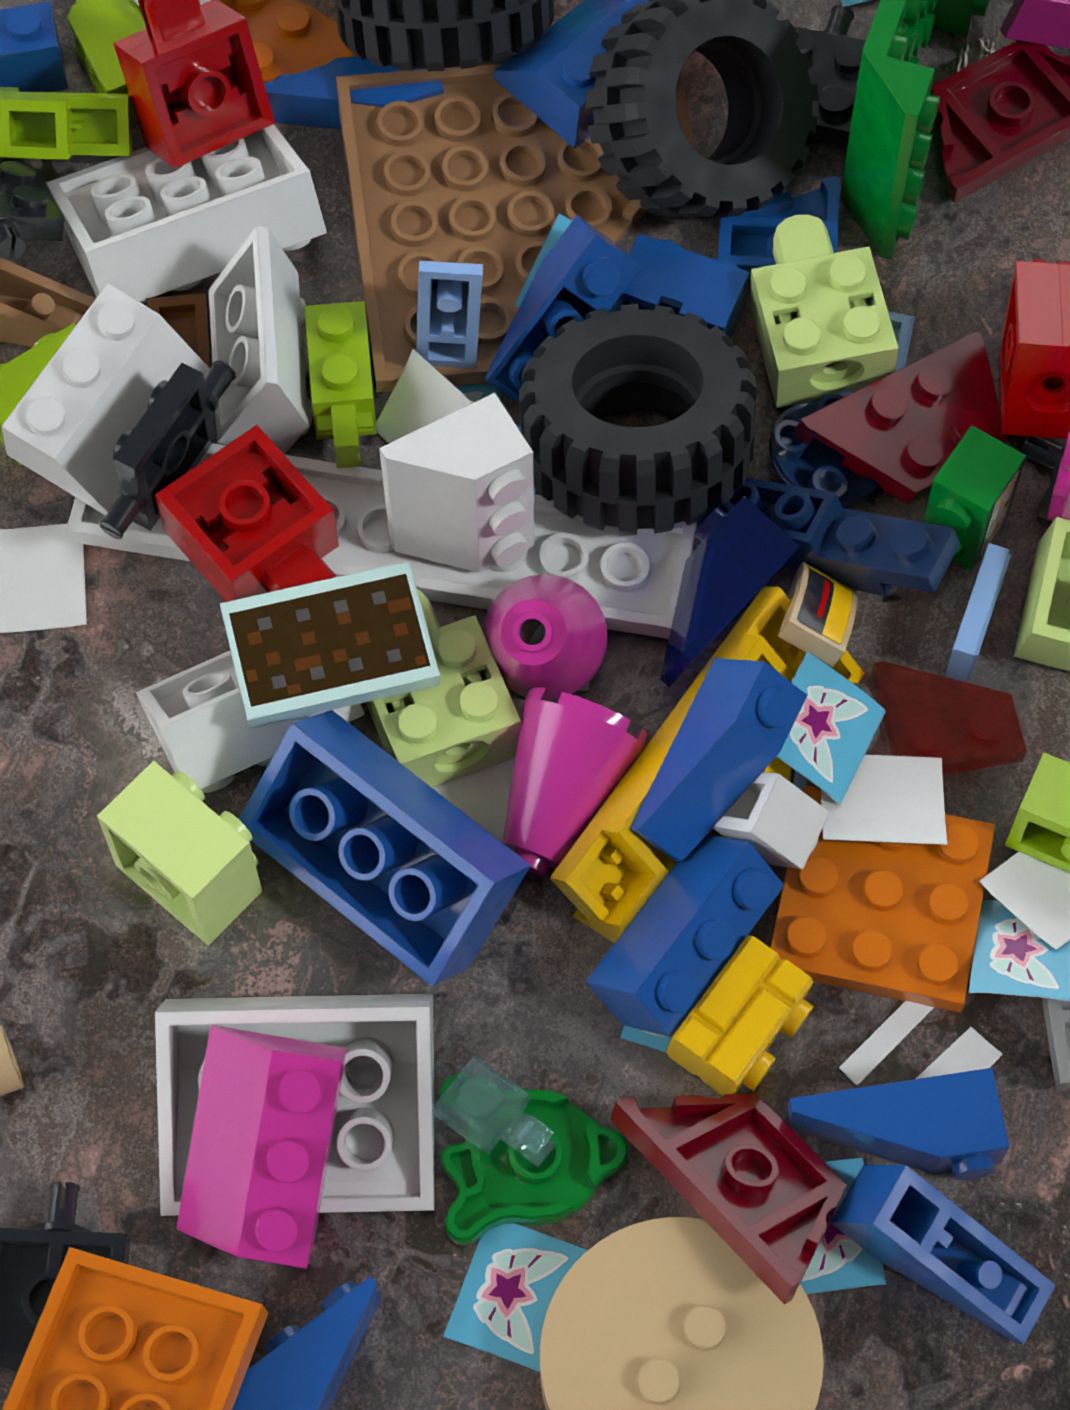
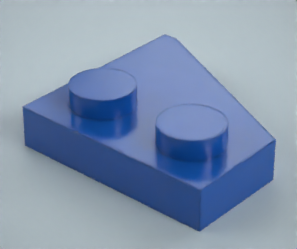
[718,176,840,279]

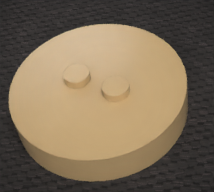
[540,1217,824,1410]

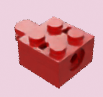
[113,0,275,169]
[999,259,1070,439]
[155,425,339,602]

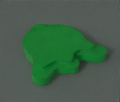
[439,1074,628,1246]

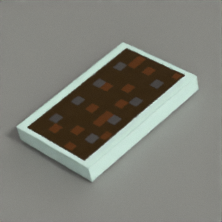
[220,561,440,729]

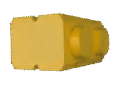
[666,935,814,1096]

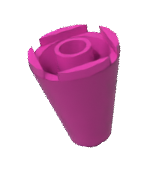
[482,574,607,700]
[502,687,648,876]

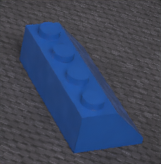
[493,0,696,149]

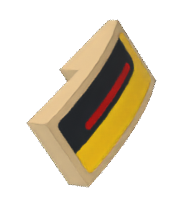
[778,562,858,667]

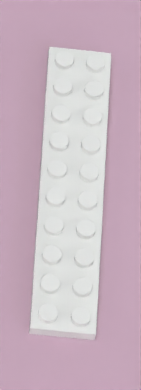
[66,443,697,640]

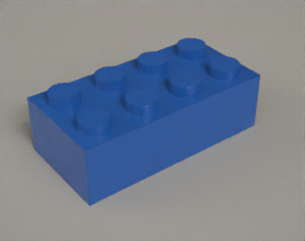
[239,710,531,987]

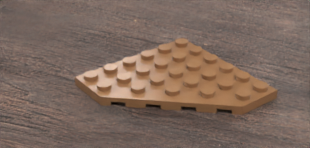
[336,63,695,393]

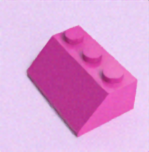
[176,1025,347,1269]

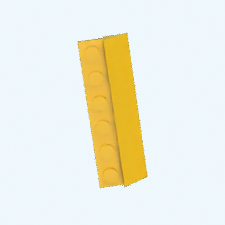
[550,586,865,943]

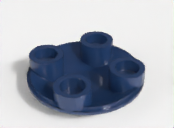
[769,394,880,507]

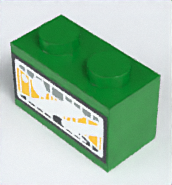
[923,425,1027,570]

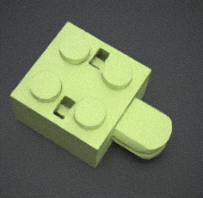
[750,215,899,408]
[365,590,521,787]

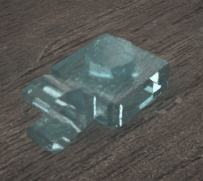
[433,1055,555,1167]

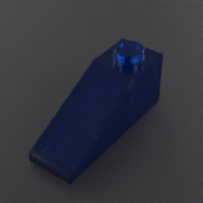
[660,496,800,688]

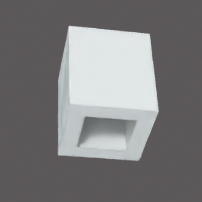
[713,772,830,870]

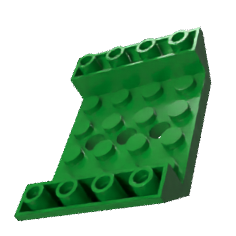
[840,0,990,260]

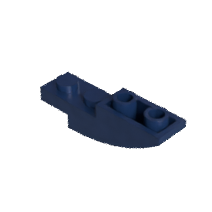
[704,477,960,597]

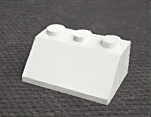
[208,225,313,455]
[2,283,210,515]
[379,393,534,573]
[136,650,365,793]

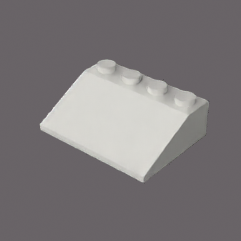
[46,124,327,304]
[155,994,435,1216]

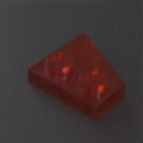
[872,661,1027,775]

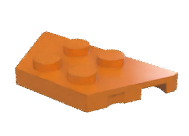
[219,0,355,83]

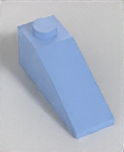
[416,261,483,369]

